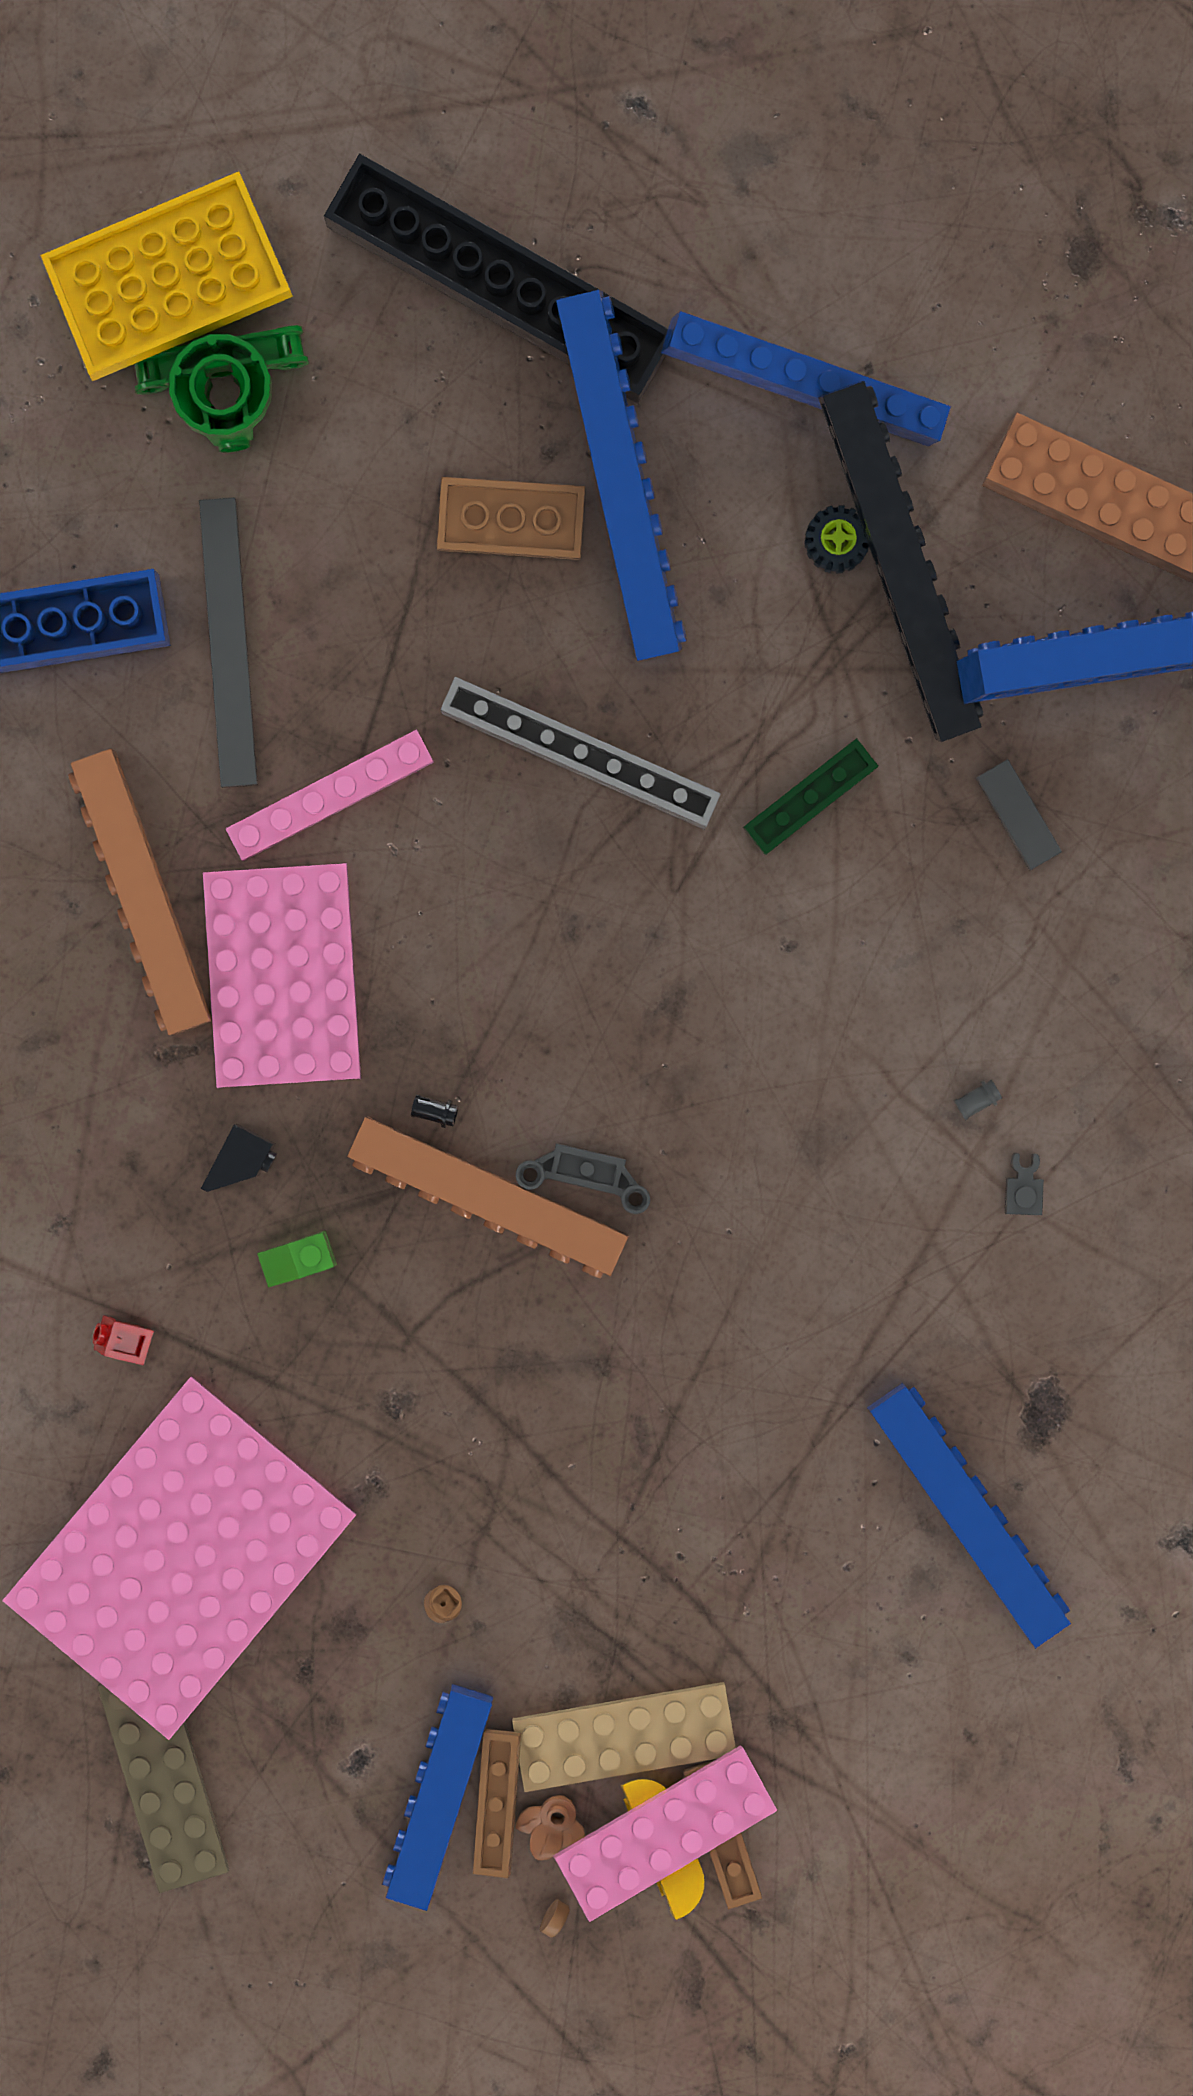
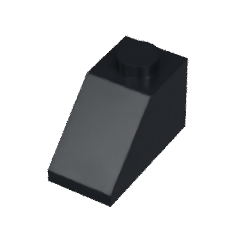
[201,1124,277,1192]

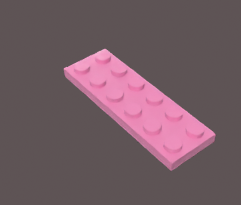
[553,1745,777,1922]

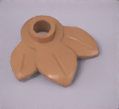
[515,1795,585,1861]

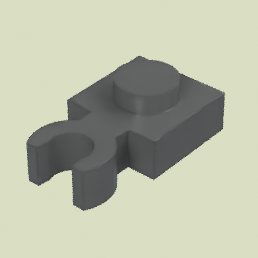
[1005,1153,1044,1215]

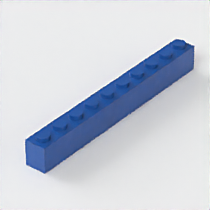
[556,290,686,661]

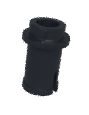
[411,1094,459,1128]

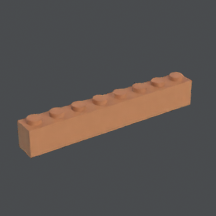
[68,749,212,1036]
[347,1117,629,1279]

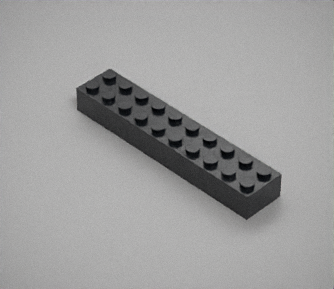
[324,153,668,404]

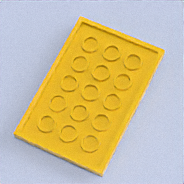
[40,171,293,381]

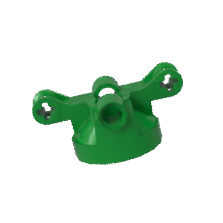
[133,325,309,453]

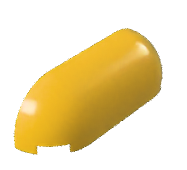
[621,1779,704,1920]

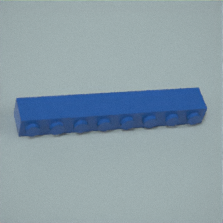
[661,311,951,446]
[867,1383,1071,1649]

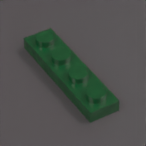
[743,738,879,856]

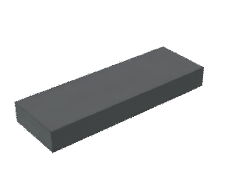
[976,759,1062,871]

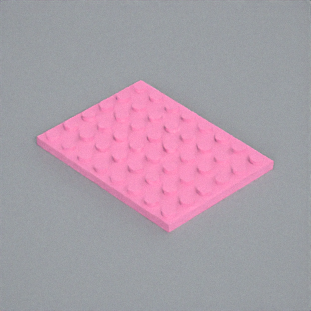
[2,1376,356,1740]

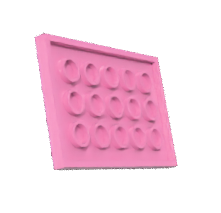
[203,863,361,1088]

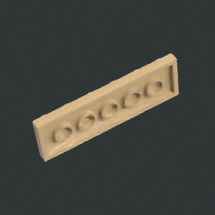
[512,1682,736,1792]

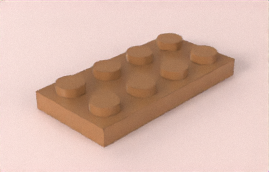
[437,477,585,560]

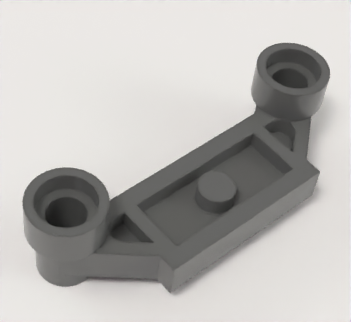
[516,1143,650,1214]

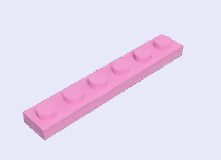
[226,730,434,861]

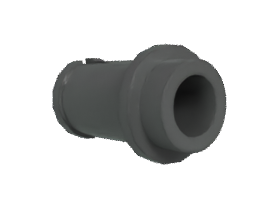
[954,1080,1002,1121]

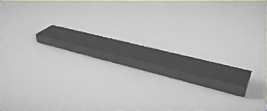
[199,497,258,788]

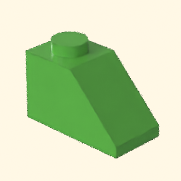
[257,1230,337,1288]

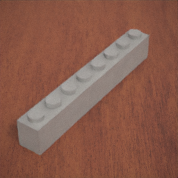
[440,677,721,830]

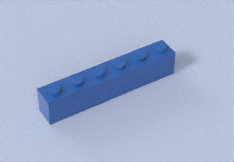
[382,1684,493,1911]

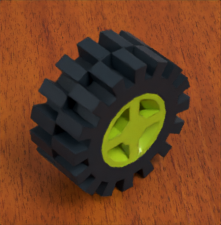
[804,505,869,574]

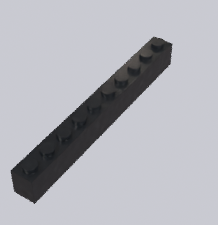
[818,381,984,742]

